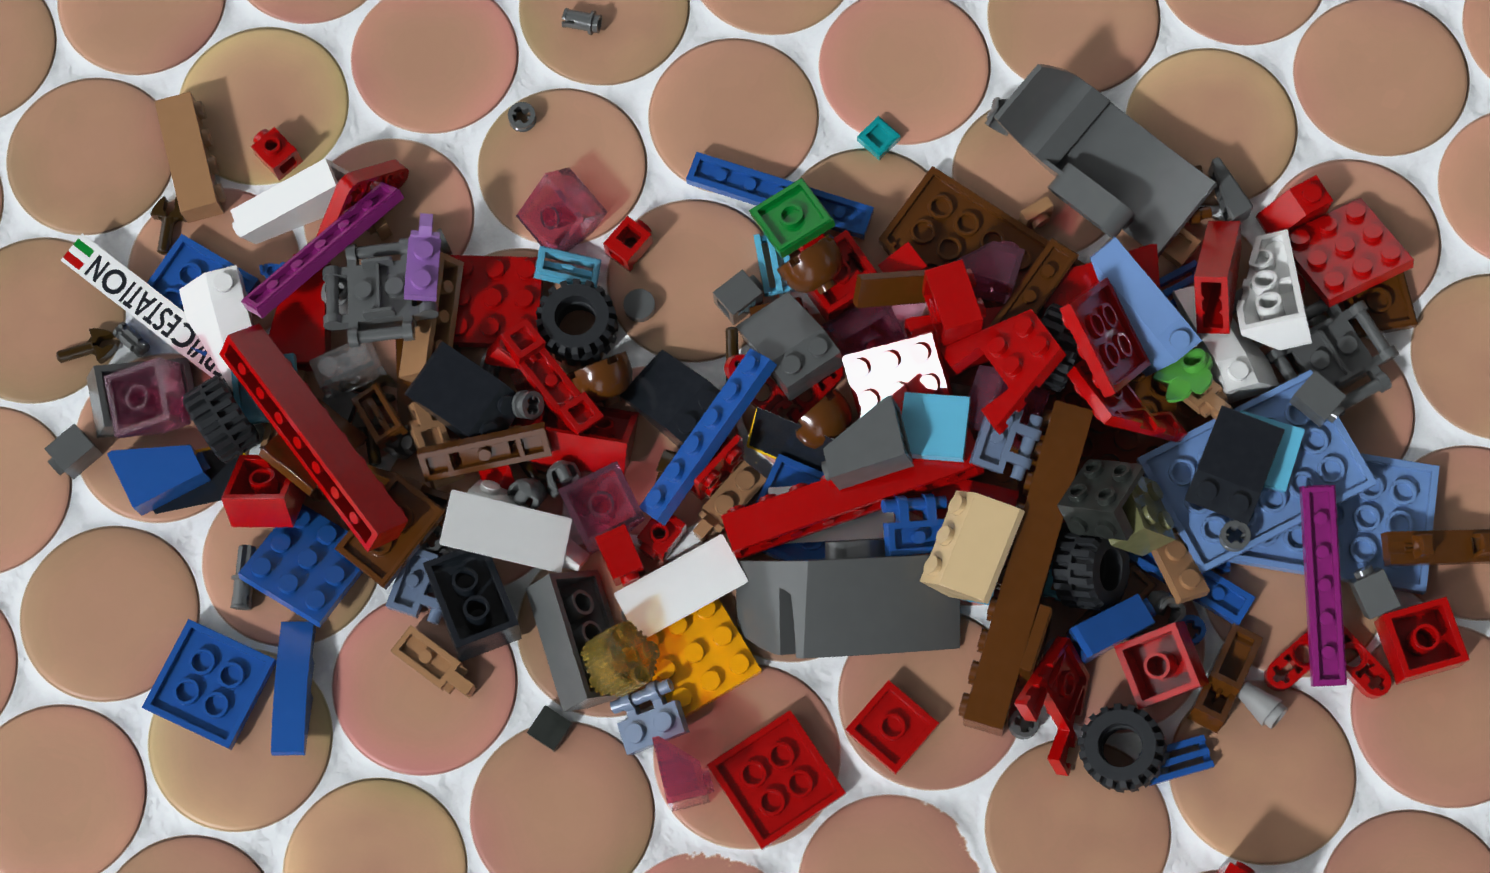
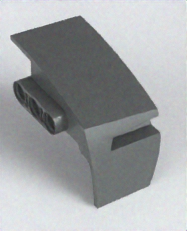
[994,64,1217,258]
[736,538,960,658]

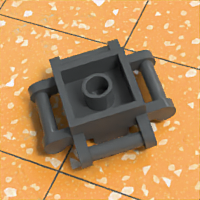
[322,237,439,348]
[1265,297,1399,417]

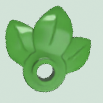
[1153,348,1213,403]

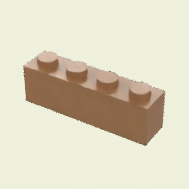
[154,91,226,223]
[399,252,464,383]

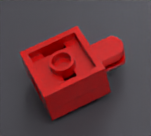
[798,230,877,325]

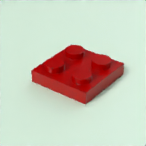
[845,680,939,775]

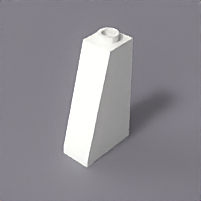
[230,158,349,244]

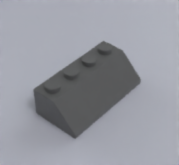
[525,570,636,712]

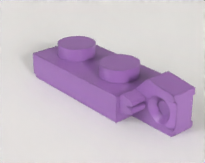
[404,213,441,302]

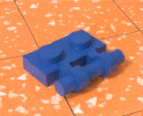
[881,493,947,556]

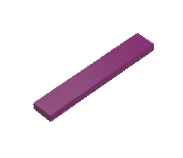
[241,182,404,319]
[1299,485,1347,687]

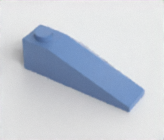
[1090,237,1202,377]

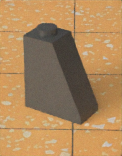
[821,395,914,490]

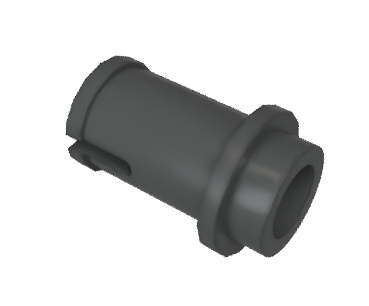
[562,8,602,35]

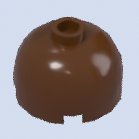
[776,234,843,294]
[567,351,633,408]
[795,388,853,449]

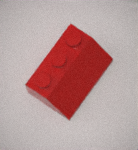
[530,402,639,477]

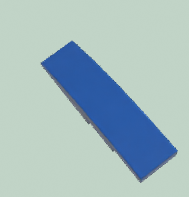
[271,621,316,756]

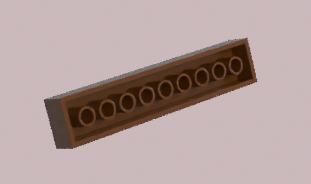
[958,400,1093,737]

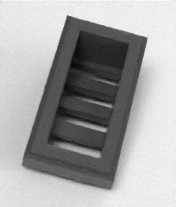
[1208,157,1253,222]

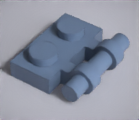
[969,400,1043,481]
[385,549,442,625]
[610,678,690,755]

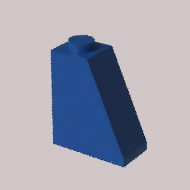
[107,445,211,516]
[1067,594,1156,664]

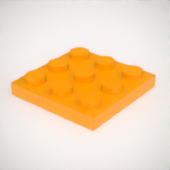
[627,599,762,718]

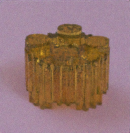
[580,621,660,697]

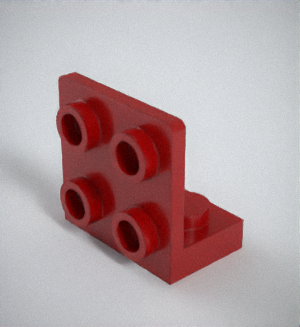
[690,434,744,501]

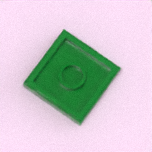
[749,178,836,259]

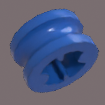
[1180,615,1206,646]

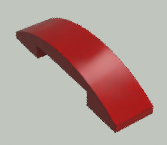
[500,318,604,436]

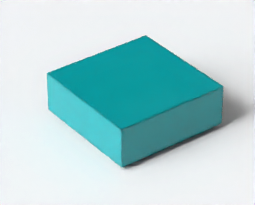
[857,116,901,160]

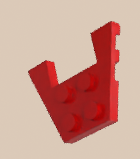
[940,309,1066,435]
[1067,360,1188,442]
[1014,636,1090,776]

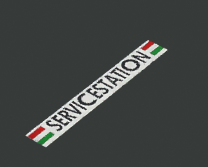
[61,233,231,389]

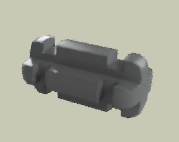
[113,322,150,357]

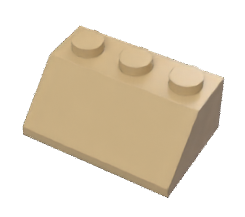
[920,490,1025,604]

